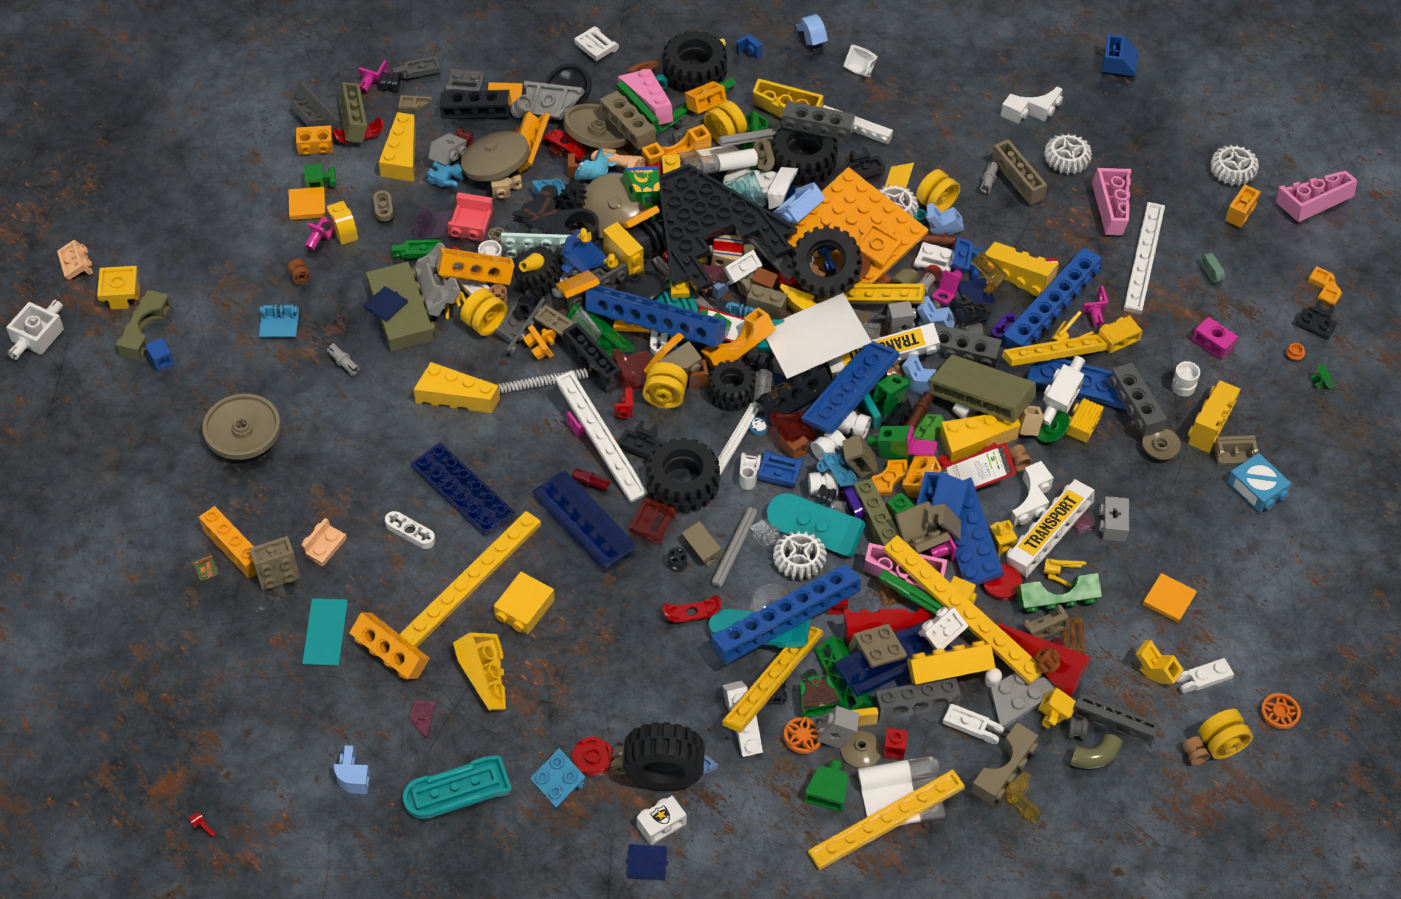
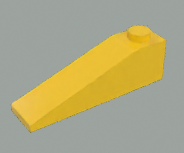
[453,633,506,710]

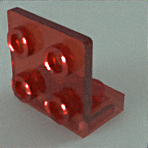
[612,348,652,389]

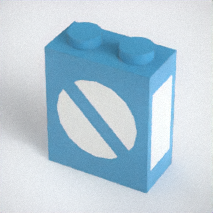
[1227,453,1292,513]

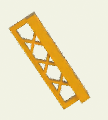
[516,111,550,173]

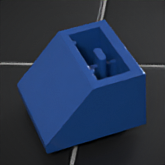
[1102,34,1138,76]
[916,472,969,518]

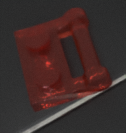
[770,412,817,441]
[629,498,677,544]

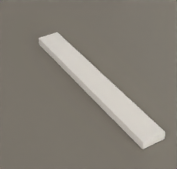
[1123,202,1165,314]
[555,370,648,503]

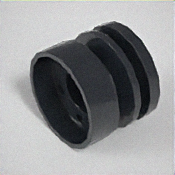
[625,217,667,262]

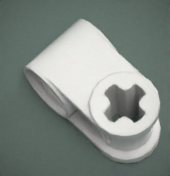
[739,452,761,490]

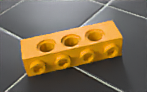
[436,248,514,286]
[199,506,257,579]
[349,613,430,680]

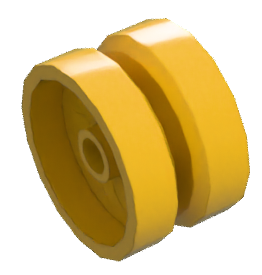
[704,100,747,143]
[916,169,961,212]
[460,288,508,336]
[643,362,688,409]
[1198,709,1254,760]

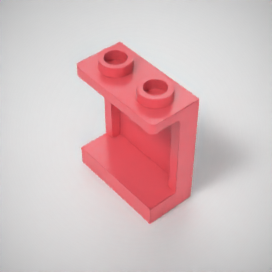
[447,192,493,241]

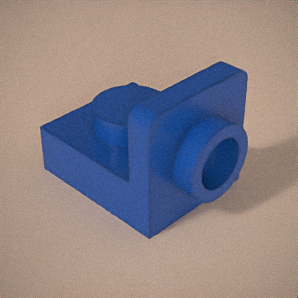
[736,33,762,59]

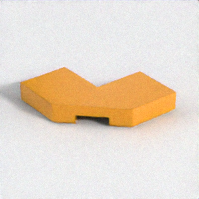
[1307,266,1342,307]

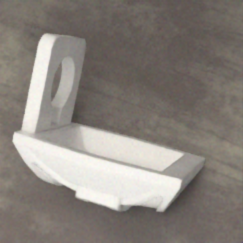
[843,45,878,77]

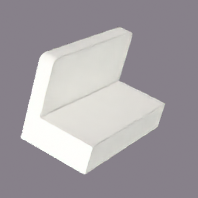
[723,250,762,286]

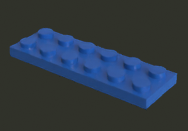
[801,340,900,435]
[1027,358,1145,410]
[949,477,1004,586]

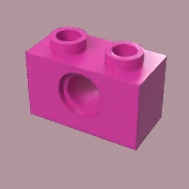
[1192,317,1238,361]

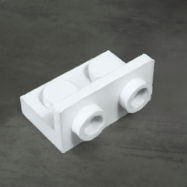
[918,607,968,649]

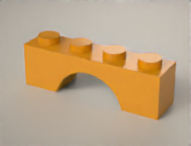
[642,124,711,166]
[701,307,776,369]

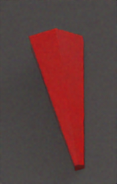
[843,609,937,646]
[997,623,1090,697]

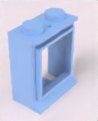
[773,182,826,224]

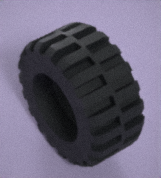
[663,31,727,92]
[771,126,838,185]
[792,225,862,299]
[646,438,720,513]
[623,722,705,791]

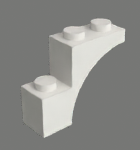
[1001,87,1063,124]
[1010,461,1053,527]
[722,681,763,757]

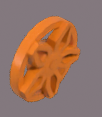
[1261,693,1301,729]
[783,717,821,754]

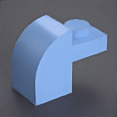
[796,14,828,45]
[926,203,964,235]
[917,296,956,328]
[902,354,937,395]
[334,746,370,794]

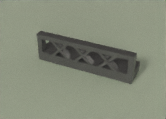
[1072,693,1160,746]

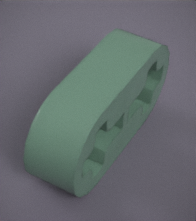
[1200,252,1225,283]

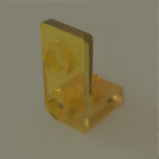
[971,250,1007,295]
[1005,771,1042,823]

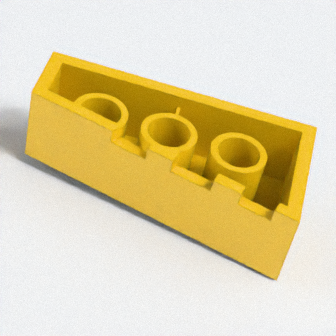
[753,78,824,119]
[379,112,416,182]
[981,242,1059,297]
[414,362,500,413]
[1187,380,1241,453]
[940,414,1021,462]
[907,640,996,684]

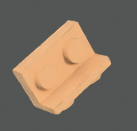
[57,240,93,280]
[302,518,347,567]

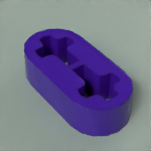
[991,313,1018,342]
[842,487,865,519]

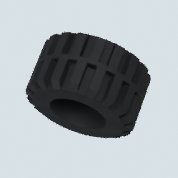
[513,246,562,294]
[708,360,756,411]

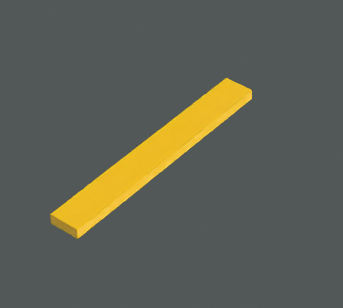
[723,626,823,733]
[808,769,965,870]

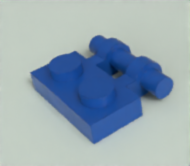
[950,237,983,279]

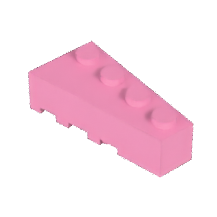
[618,69,673,125]
[1092,168,1131,235]
[1276,171,1357,222]
[863,543,947,597]

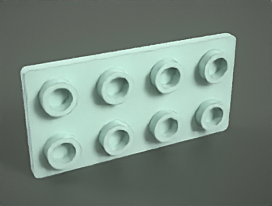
[501,233,571,259]

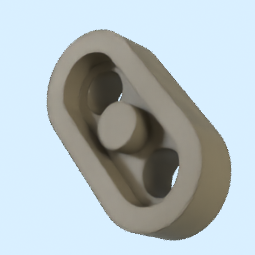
[753,138,775,171]
[373,190,394,221]

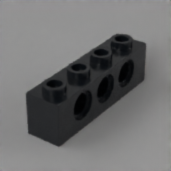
[439,90,511,119]
[562,322,622,392]
[755,364,832,425]

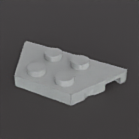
[524,81,585,120]
[990,672,1063,729]

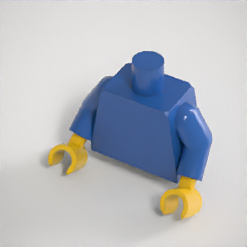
[561,228,618,274]

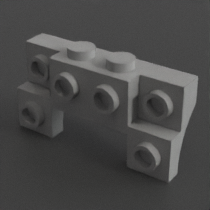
[414,243,460,316]

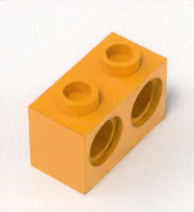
[685,81,727,114]
[296,125,333,155]
[1225,184,1260,228]
[903,456,941,498]

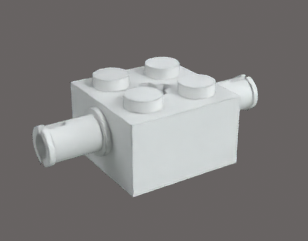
[6,300,64,360]
[1042,356,1085,425]

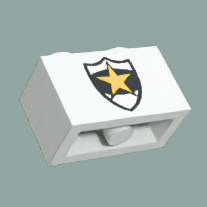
[637,796,687,846]

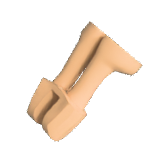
[591,148,645,168]

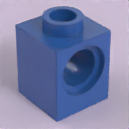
[145,338,174,371]

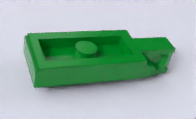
[392,239,442,259]

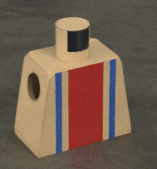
[707,235,743,269]

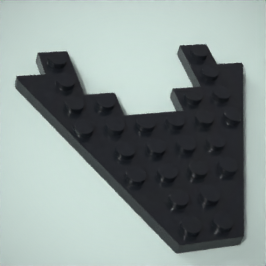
[659,164,797,293]

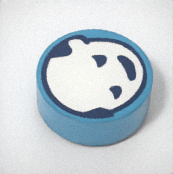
[749,417,769,436]

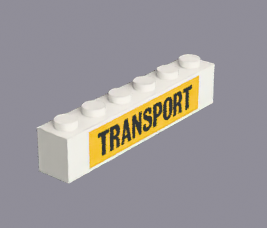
[827,323,940,380]
[1006,479,1094,578]

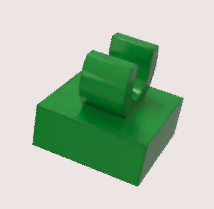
[1311,364,1336,390]

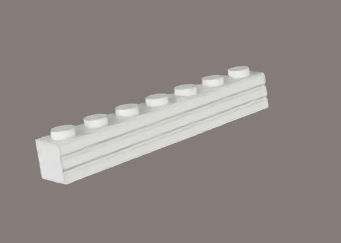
[823,105,893,144]

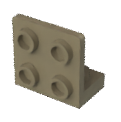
[895,501,950,553]
[249,536,300,591]
[848,624,907,668]

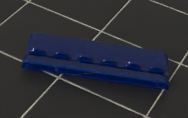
[411,442,515,536]
[532,471,635,568]
[834,620,952,697]

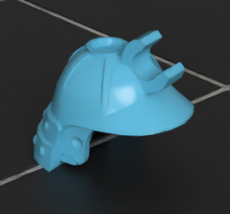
[574,147,616,181]

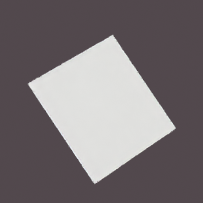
[766,293,872,379]

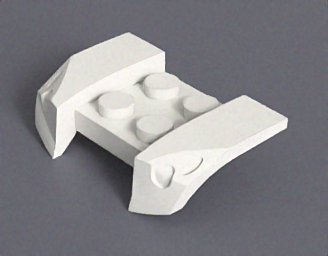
[723,167,798,209]

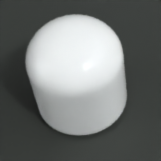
[985,668,1002,687]

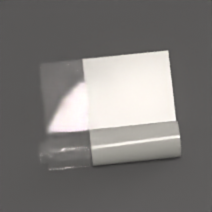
[677,145,758,174]
[858,755,946,825]

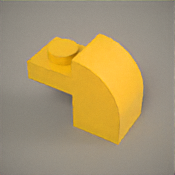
[327,201,358,245]
[1135,640,1184,684]

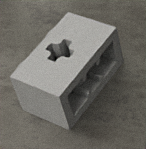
[428,133,467,165]
[885,301,916,335]
[1099,496,1129,542]
[816,706,859,749]

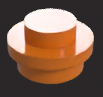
[1286,343,1305,361]

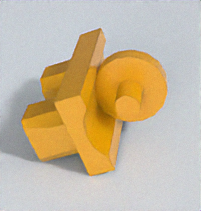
[523,325,556,360]

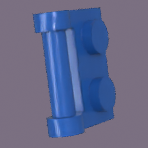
[757,450,803,488]

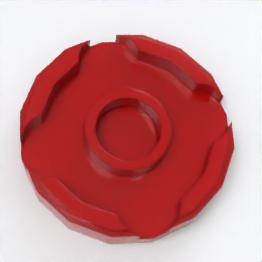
[982,564,1022,601]
[572,737,613,777]

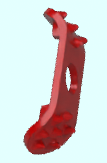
[333,117,383,144]
[542,129,588,162]
[662,595,721,623]

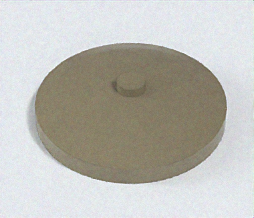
[563,104,629,149]
[461,131,530,181]
[582,173,647,241]
[202,393,281,460]

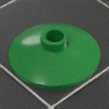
[1036,411,1070,443]

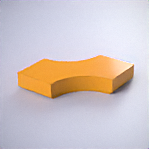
[871,459,909,496]

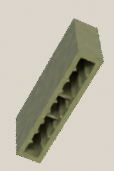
[366,262,436,351]
[930,354,1036,423]

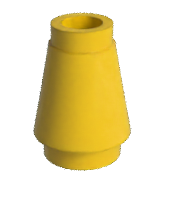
[519,253,545,272]

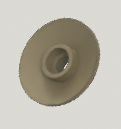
[1142,428,1181,460]
[840,731,882,769]

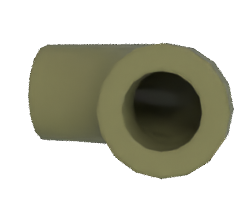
[890,268,920,284]
[1070,734,1122,769]

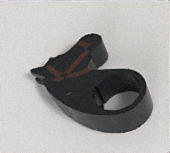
[512,185,600,244]

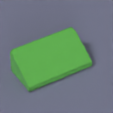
[914,414,944,441]

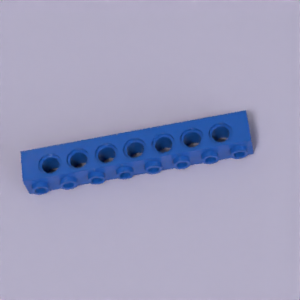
[1001,247,1102,349]
[585,285,726,347]
[711,563,861,665]

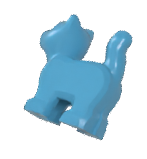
[427,161,464,188]

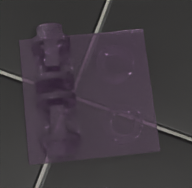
[412,206,453,240]

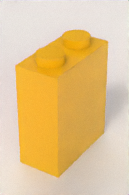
[603,222,644,276]
[493,572,555,635]

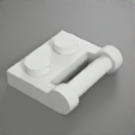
[574,26,619,61]
[914,242,953,273]

